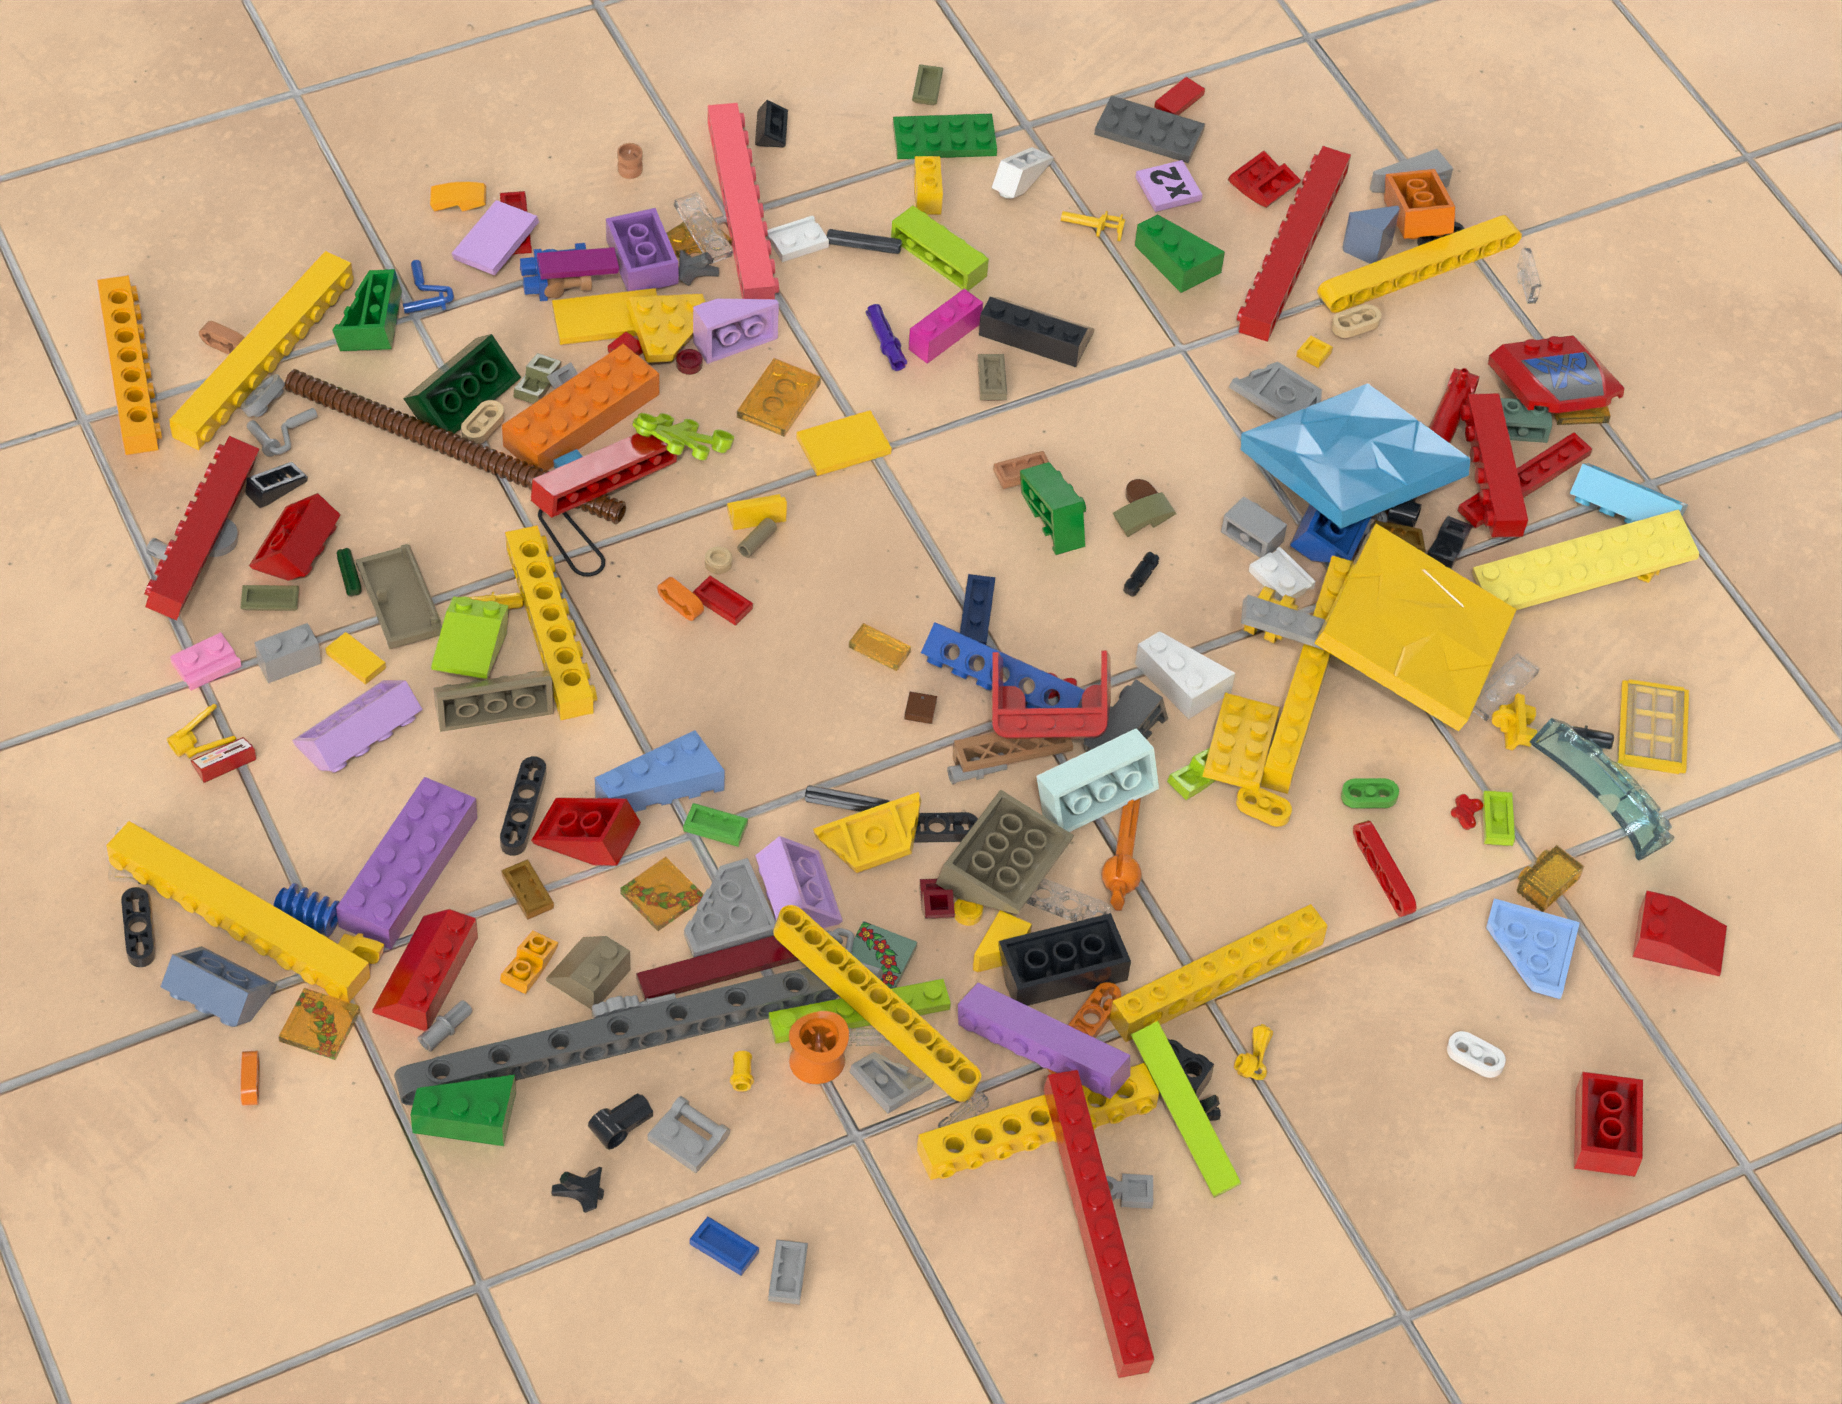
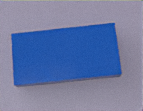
[690,1216,759,1276]

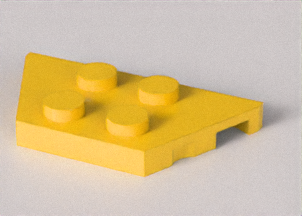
[813,792,921,873]

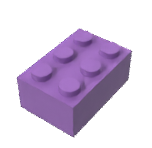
[606,208,679,291]

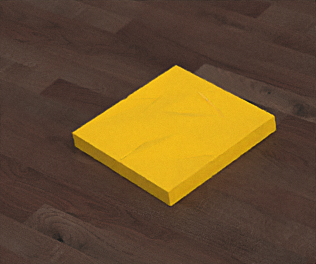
[1314,524,1517,731]

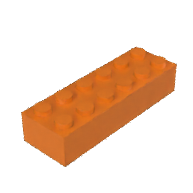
[502,344,659,471]

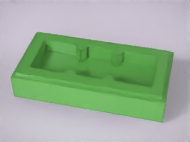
[683,803,748,847]

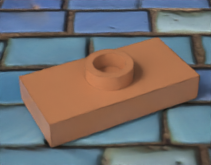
[993,451,1049,489]

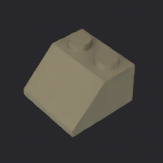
[546,936,631,1010]

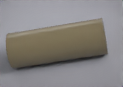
[737,518,777,558]

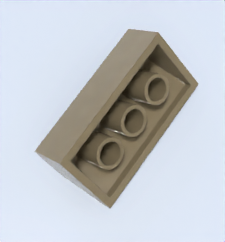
[434,670,554,732]

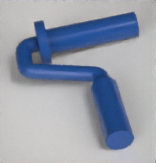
[403,260,454,314]

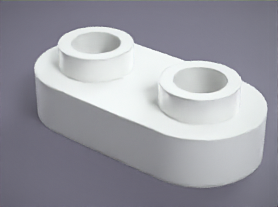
[1447,1031,1506,1078]

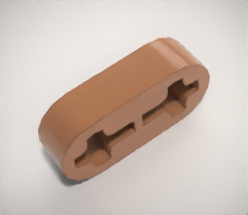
[199,321,245,355]

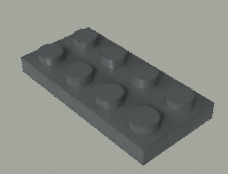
[1094,95,1205,163]

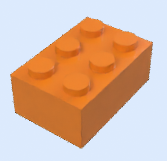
[1384,169,1455,239]

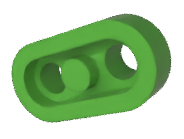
[1341,778,1399,809]

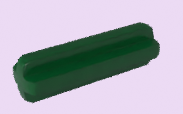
[336,548,361,597]

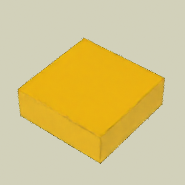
[1296,335,1333,368]

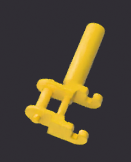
[1061,211,1126,241]

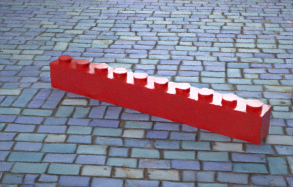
[1237,146,1351,342]
[1044,1070,1154,1378]

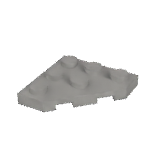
[684,858,776,958]

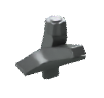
[678,250,719,286]

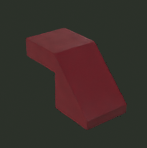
[919,878,955,919]

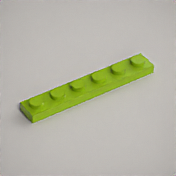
[768,979,951,1044]

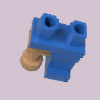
[520,243,592,301]

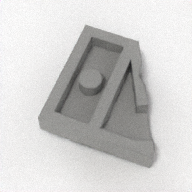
[849,1052,934,1114]

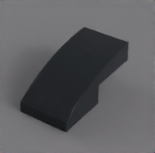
[1427,516,1473,569]

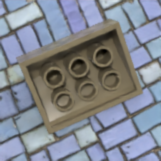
[936,790,1074,915]

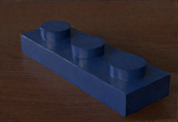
[960,574,996,645]

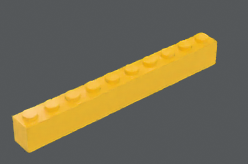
[169,251,354,450]
[1261,556,1354,794]
[106,821,370,1004]

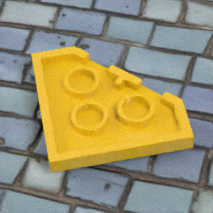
[627,294,706,363]

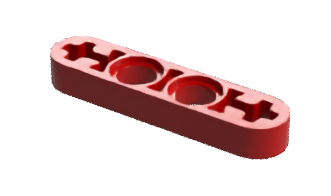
[1353,820,1417,917]

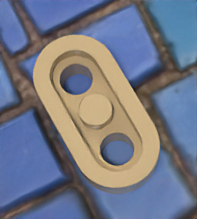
[1332,304,1381,338]
[461,400,504,444]

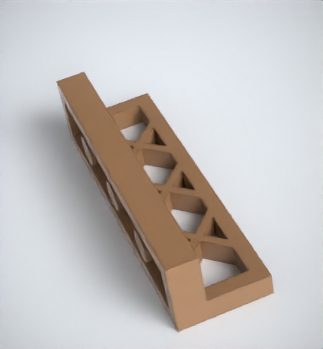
[952,732,1073,773]

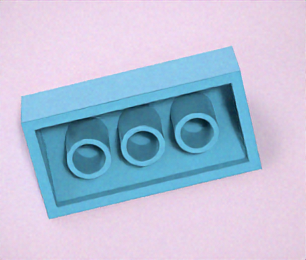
[1570,463,1688,524]

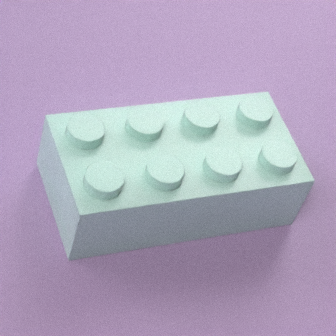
[1036,728,1159,832]

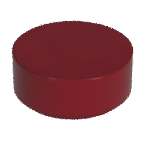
[676,349,703,375]

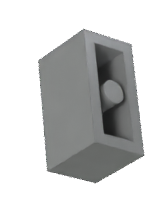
[1221,497,1287,558]
[254,623,321,683]

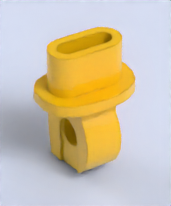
[338,933,384,964]

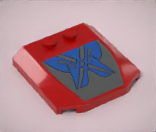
[1488,335,1625,413]

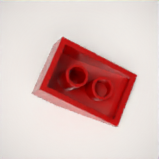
[531,798,641,866]
[1632,891,1727,977]

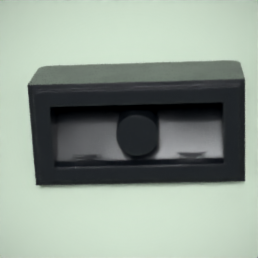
[755,100,788,148]

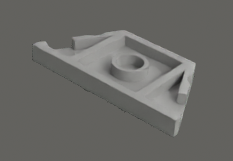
[1229,361,1322,419]

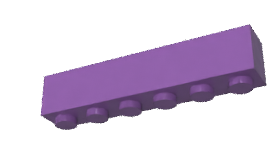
[958,983,1130,1099]

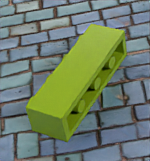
[891,205,989,291]

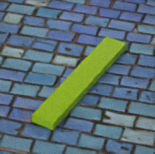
[1131,1021,1241,1198]

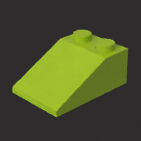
[431,596,508,679]

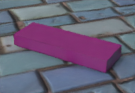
[536,247,619,279]

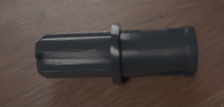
[1556,723,1614,749]

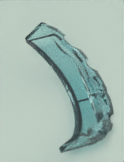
[1530,718,1675,861]

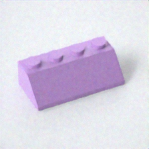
[292,680,422,772]

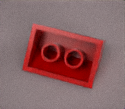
[249,493,341,581]

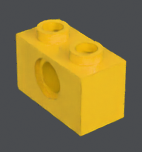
[913,156,943,215]

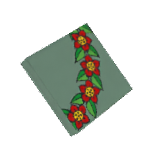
[851,921,918,989]

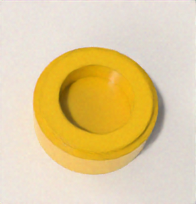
[954,898,983,926]

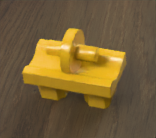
[1492,693,1538,751]

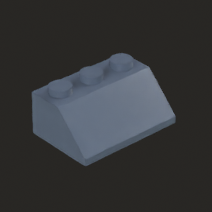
[160,946,277,1027]

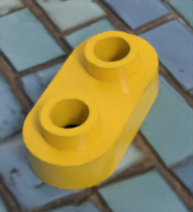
[1236,787,1292,827]

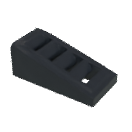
[245,462,308,508]

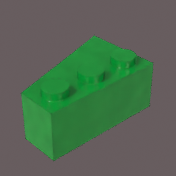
[1135,214,1225,293]
[332,269,402,351]
[1020,462,1086,555]
[410,1075,516,1146]

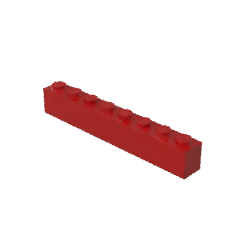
[144,436,259,620]

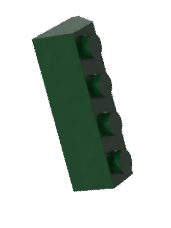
[403,334,521,434]

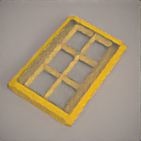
[1618,679,1689,774]

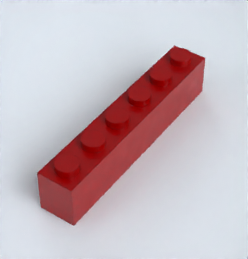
[1460,393,1528,537]
[530,433,677,518]

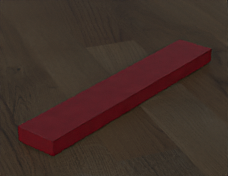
[636,936,800,1001]

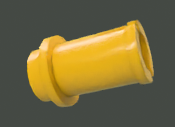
[730,1051,754,1092]

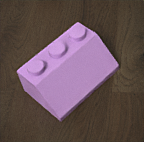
[755,836,843,928]

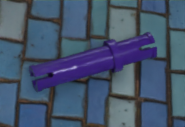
[865,304,907,371]

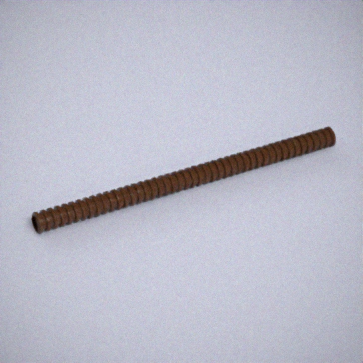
[285,369,626,524]

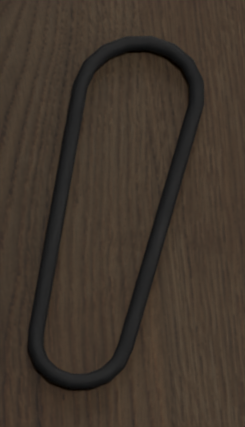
[538,509,605,577]

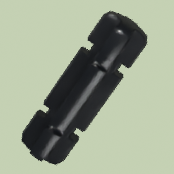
[1123,552,1159,597]

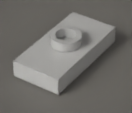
[768,1240,808,1305]

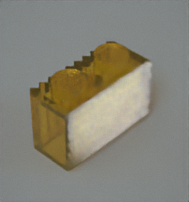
[1516,845,1584,912]

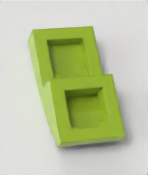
[1167,748,1216,800]

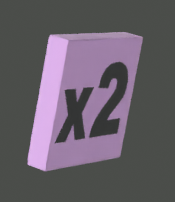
[1135,160,1202,212]

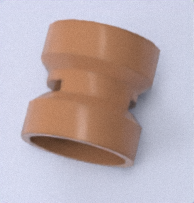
[617,143,643,179]

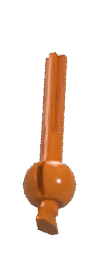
[1101,798,1142,911]

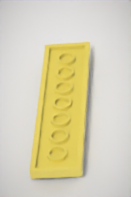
[1472,509,1699,610]

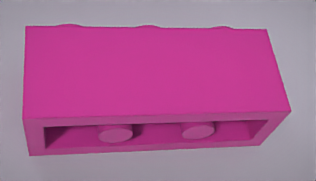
[908,288,983,364]

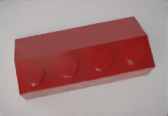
[372,909,478,1031]

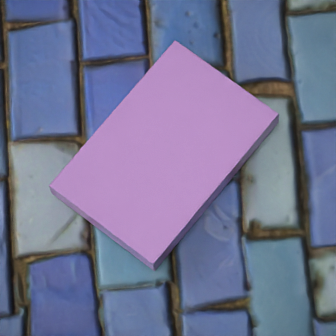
[452,200,539,275]

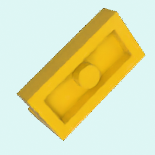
[727,494,787,531]

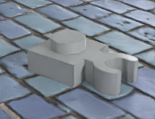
[1106,1174,1153,1209]

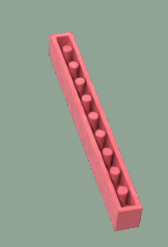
[707,103,779,299]

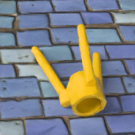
[166,704,236,759]

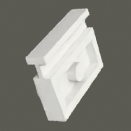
[766,216,829,262]
[1249,547,1316,601]

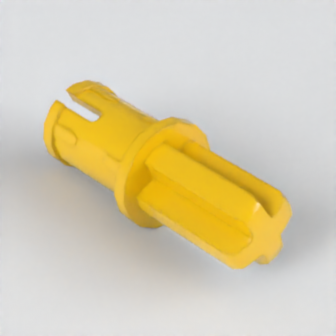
[468,592,523,609]

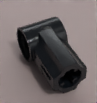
[588,1093,653,1150]

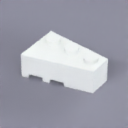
[1135,631,1235,719]

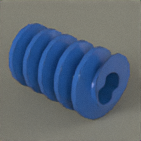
[273,883,340,937]

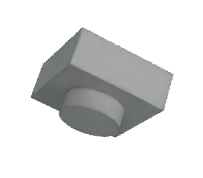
[547,362,578,390]

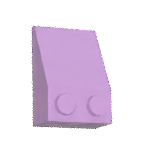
[693,299,779,364]

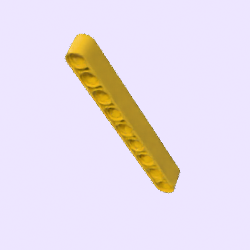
[1317,215,1522,313]
[773,905,981,1102]

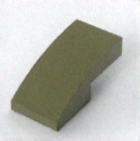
[513,353,561,404]
[1113,492,1176,537]

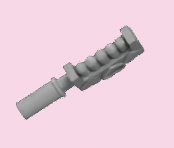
[592,993,676,1019]

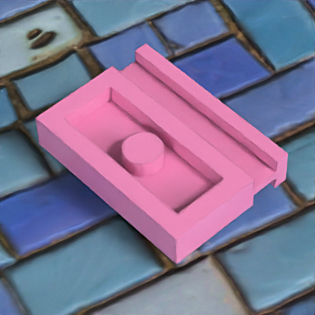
[170,632,242,691]

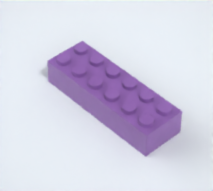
[336,777,478,950]

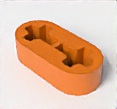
[657,577,704,621]
[241,1051,260,1105]

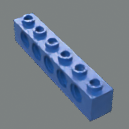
[921,622,1085,709]

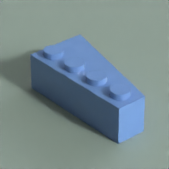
[595,730,725,812]

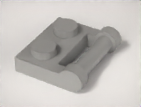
[648,1096,731,1173]

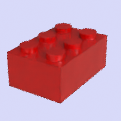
[1574,1072,1643,1177]

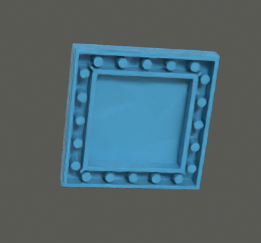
[1240,383,1471,528]

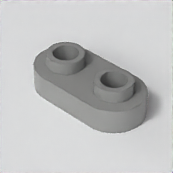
[241,374,285,417]

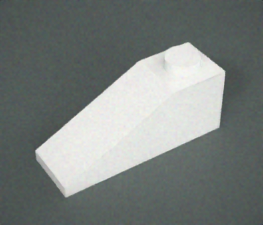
[992,147,1054,199]

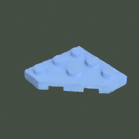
[1486,898,1580,999]

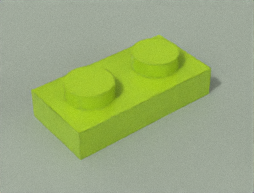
[1482,791,1515,846]

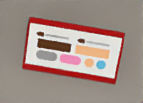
[191,737,256,783]

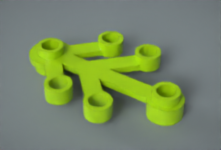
[632,413,734,460]

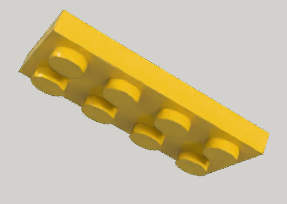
[1202,693,1279,791]

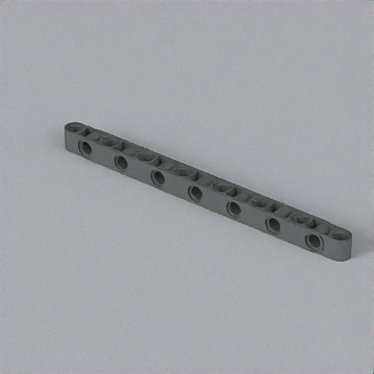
[394,967,839,1105]

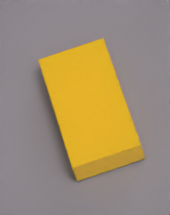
[325,632,386,685]

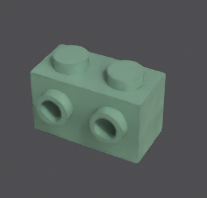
[1500,398,1552,443]

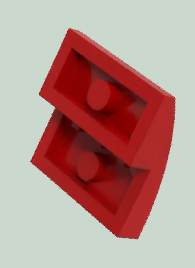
[1228,151,1301,208]

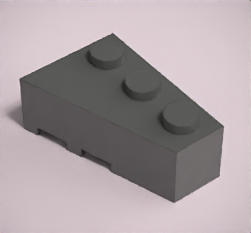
[1083,679,1168,752]

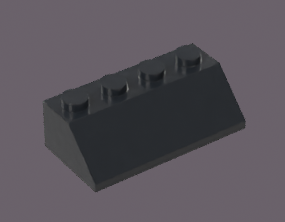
[979,297,1095,367]
[998,913,1131,1006]

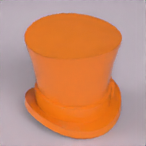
[789,1011,849,1084]

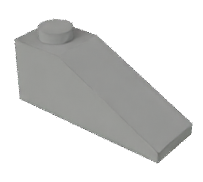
[1370,149,1453,193]

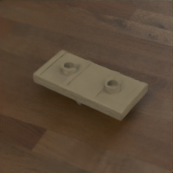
[356,544,442,649]

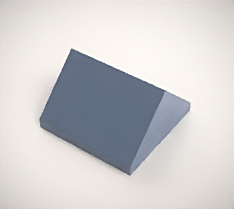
[1342,206,1400,264]

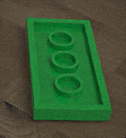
[892,113,997,159]

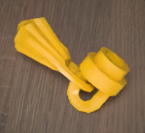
[1234,1024,1273,1080]

